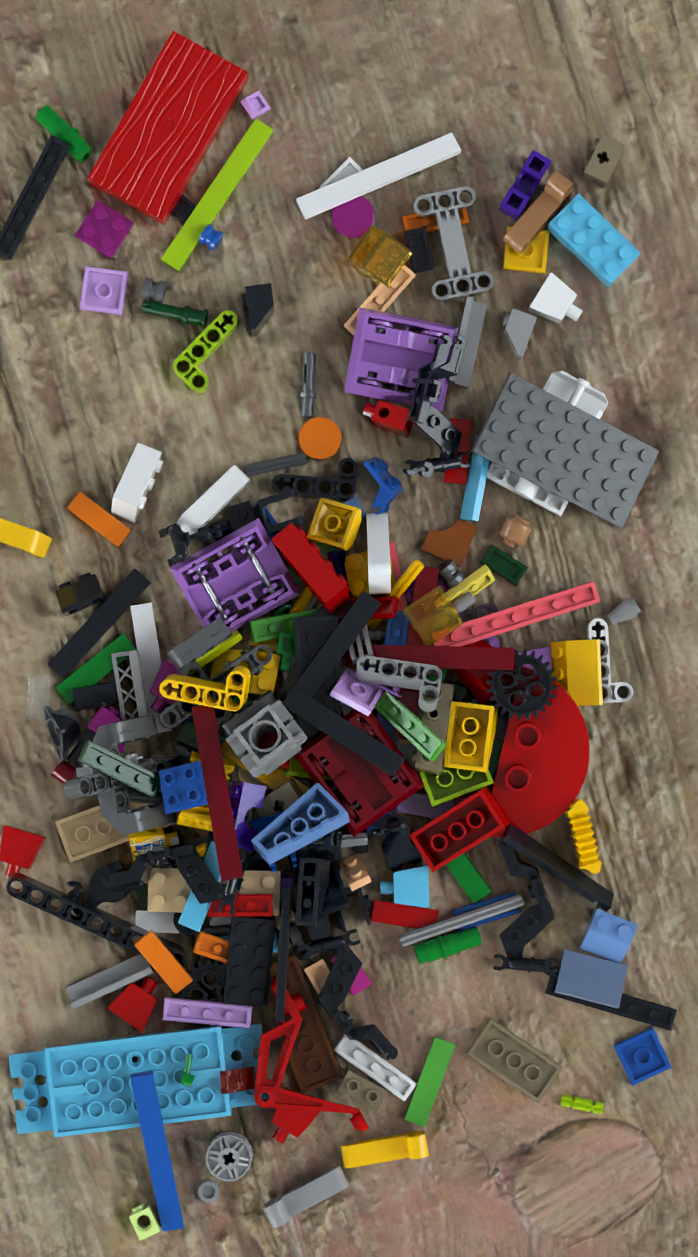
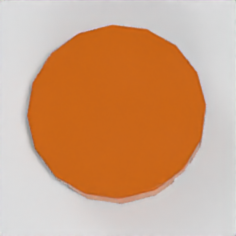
[299,417,342,460]

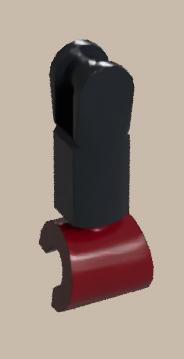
[51,731,96,785]

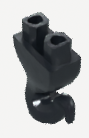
[371,813,422,872]
[67,860,136,916]

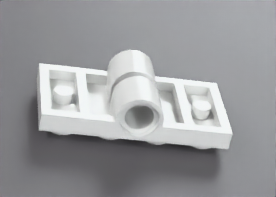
[487,462,568,517]

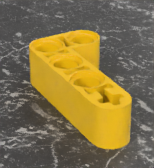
[0,518,52,559]
[159,666,251,711]
[340,1131,429,1168]

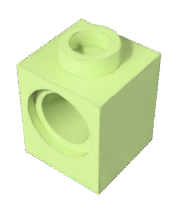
[129,1203,161,1241]

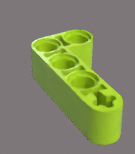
[173,310,239,394]

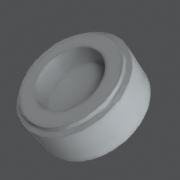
[198,1179,220,1203]

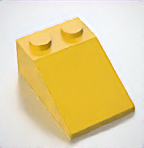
[210,649,281,699]
[443,701,499,772]

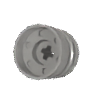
[205,1130,253,1182]

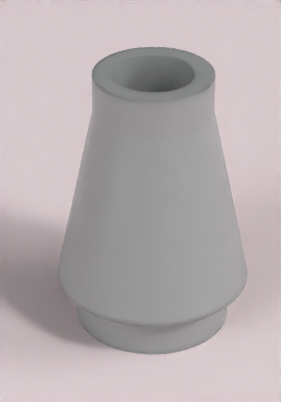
[607,597,641,625]

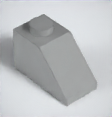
[502,309,537,360]

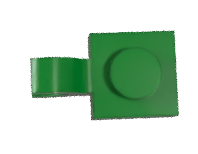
[275,632,295,672]

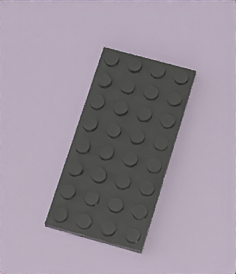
[471,373,659,528]

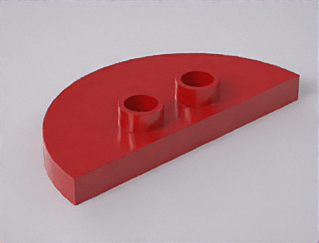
[490,665,590,837]

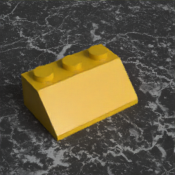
[550,639,603,707]

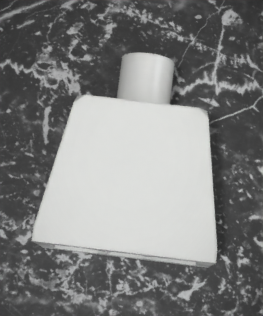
[528,273,583,324]

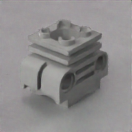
[226,700,307,777]

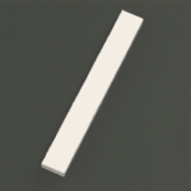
[296,132,461,220]

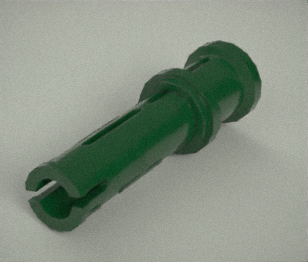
[142,299,208,328]

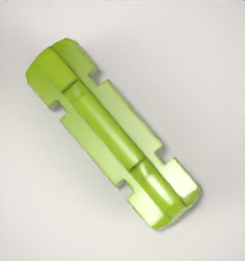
[561,1094,604,1114]

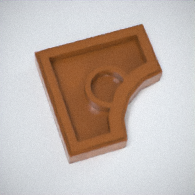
[421,519,478,567]

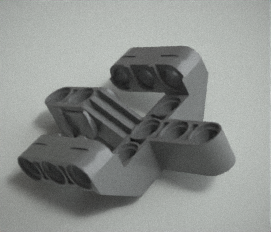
[159,617,278,739]
[64,715,185,835]

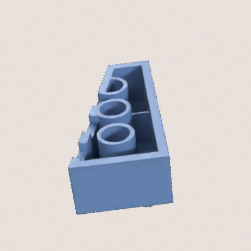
[251,782,350,865]

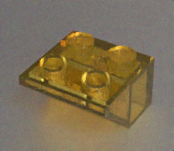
[347,225,412,287]
[402,585,463,646]

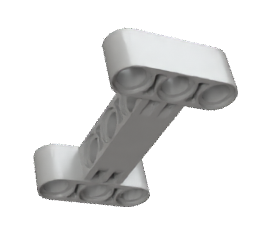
[413,186,494,301]

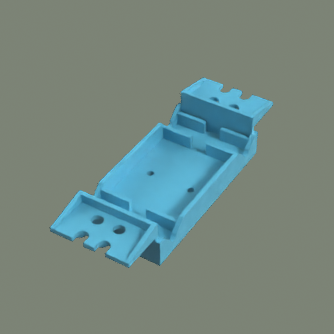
[9,1024,269,1138]

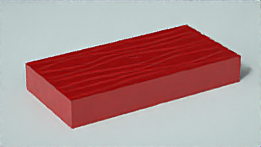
[87,31,249,226]

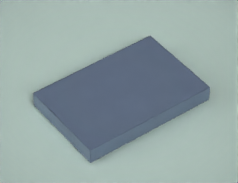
[555,949,628,1009]

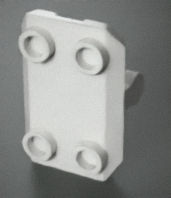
[543,371,608,419]

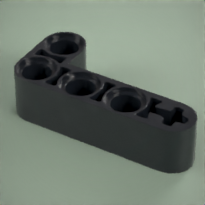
[272,458,358,501]

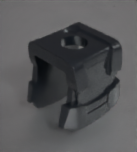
[295,828,343,862]
[336,887,371,933]

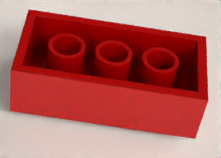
[271,522,351,615]
[410,787,510,873]

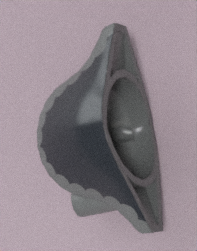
[43,706,81,761]

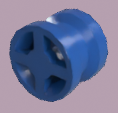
[198,224,224,251]

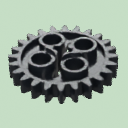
[486,648,558,721]
[177,958,226,1027]

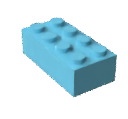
[547,193,640,288]

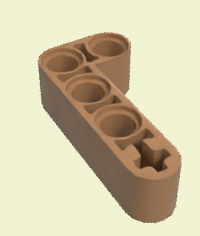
[503,171,574,254]

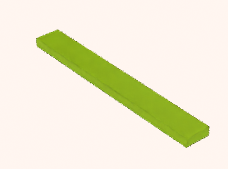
[161,118,274,272]

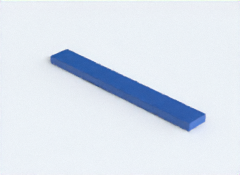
[130,1070,184,1232]

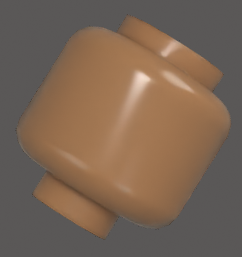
[499,514,531,548]

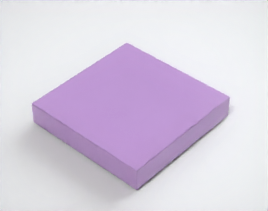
[80,266,128,315]
[329,668,384,716]

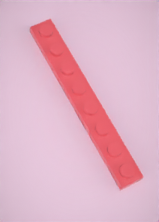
[430,581,600,647]

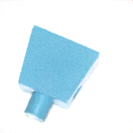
[380,865,429,908]

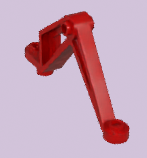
[254,977,369,1133]

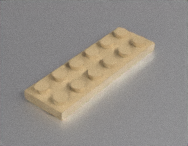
[147,867,281,916]

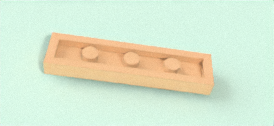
[343,261,416,335]

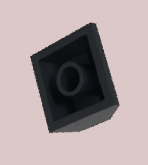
[55,572,107,616]

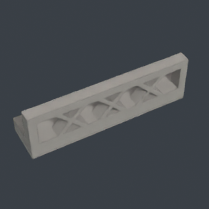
[448,296,487,389]
[111,649,147,721]
[66,954,155,1009]

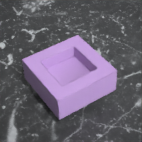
[241,91,271,120]

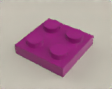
[75,200,134,260]

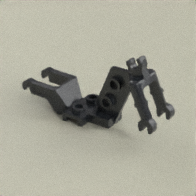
[403,335,470,477]
[158,489,305,567]
[493,837,559,976]
[101,845,251,916]
[294,929,398,1060]

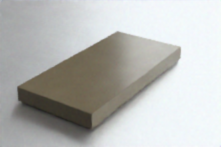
[466,1018,563,1104]

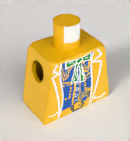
[127,826,179,866]

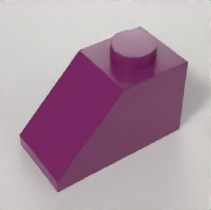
[87,706,125,754]

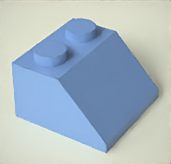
[579,908,638,964]

